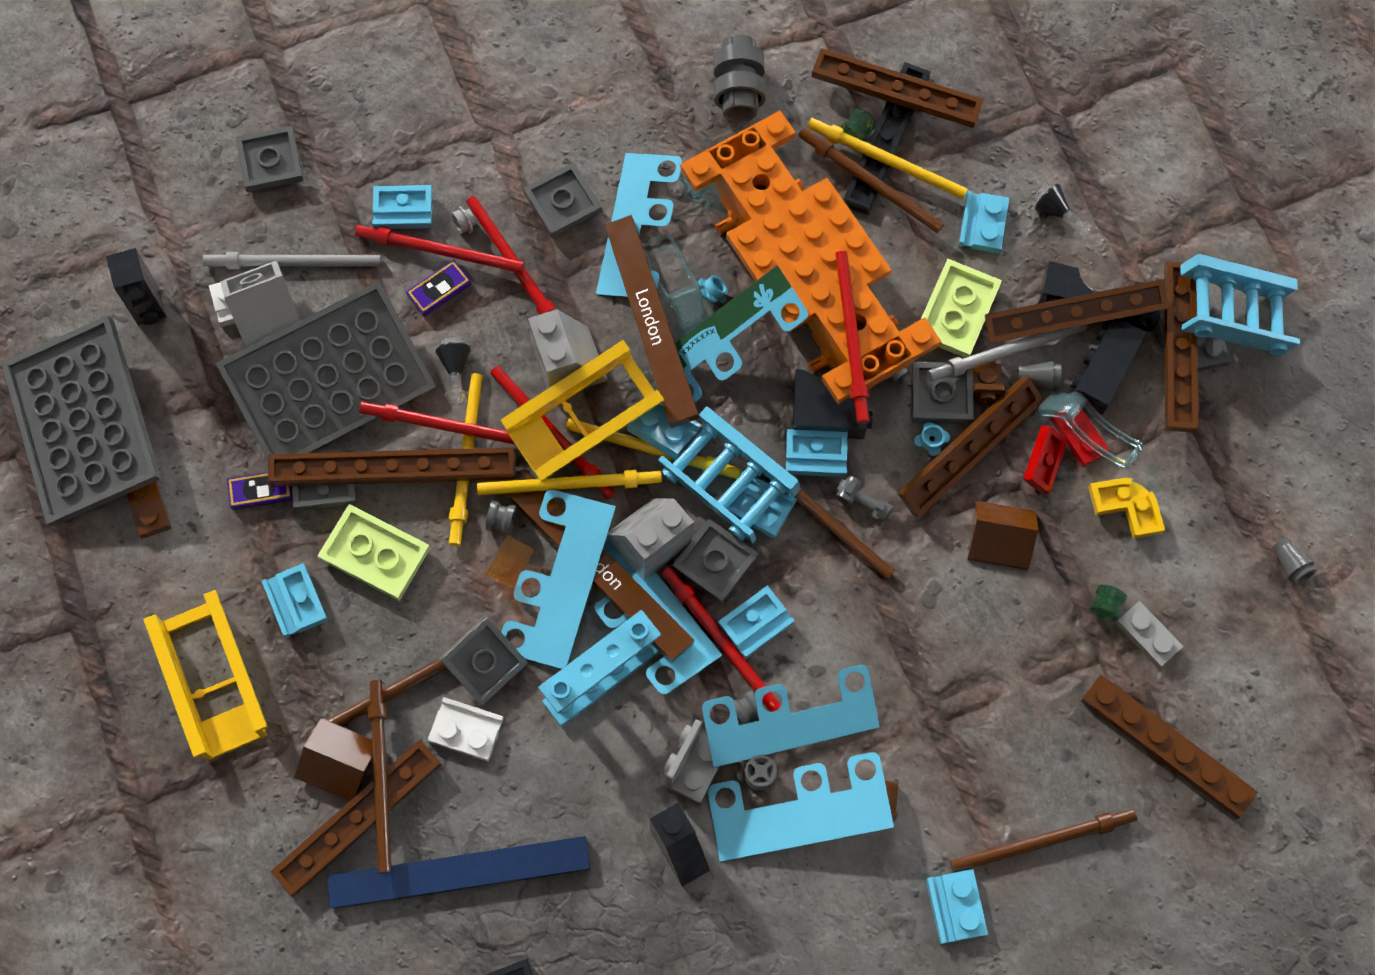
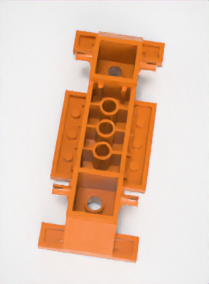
[680,110,942,404]

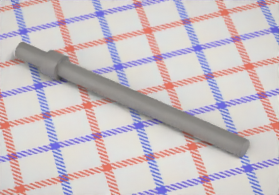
[202,252,381,269]
[926,325,1087,382]

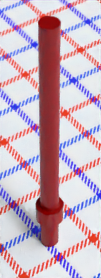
[466,196,556,315]
[355,225,525,273]
[835,251,870,424]
[490,366,616,500]
[359,401,515,445]
[662,567,781,712]

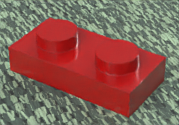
[1050,401,1110,468]
[1023,426,1068,494]

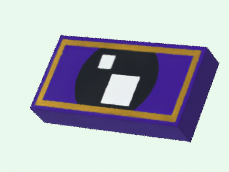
[406,259,472,317]
[227,472,293,510]

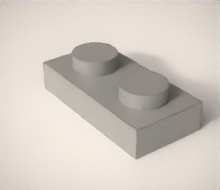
[1115,601,1184,669]

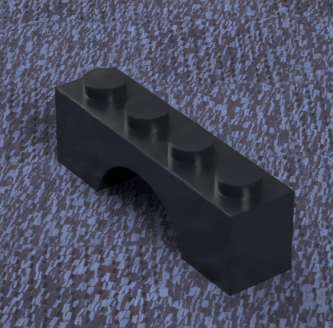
[1038,261,1161,331]

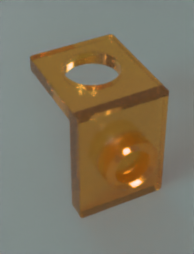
[484,535,534,589]

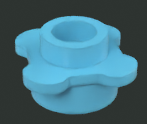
[698,275,728,303]
[914,422,950,456]

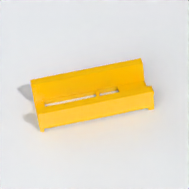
[500,340,664,481]
[143,590,268,761]

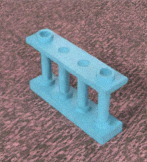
[1181,254,1300,355]
[658,406,801,544]
[538,610,661,728]

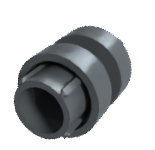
[713,34,766,122]

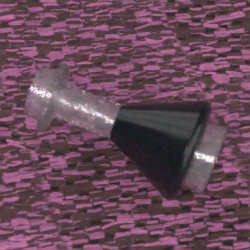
[1032,182,1093,239]
[435,336,471,405]

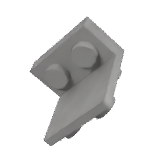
[663,719,720,805]

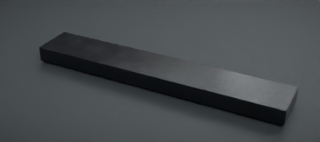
[843,62,931,215]

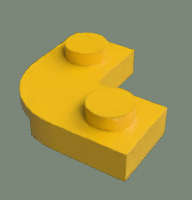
[1088,478,1165,539]

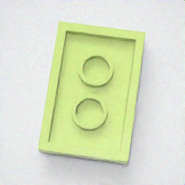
[921,259,1002,358]
[318,504,431,601]

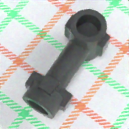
[835,476,893,522]

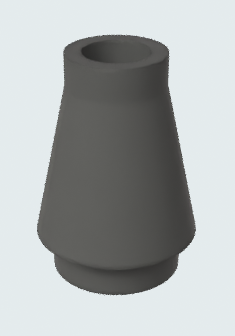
[1018,361,1061,391]
[1273,537,1317,584]

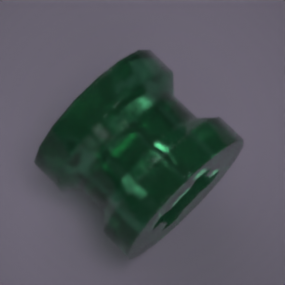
[840,109,876,141]
[1089,585,1127,621]

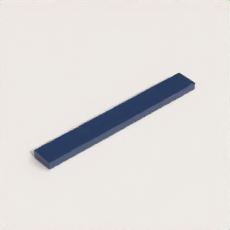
[327,836,590,909]

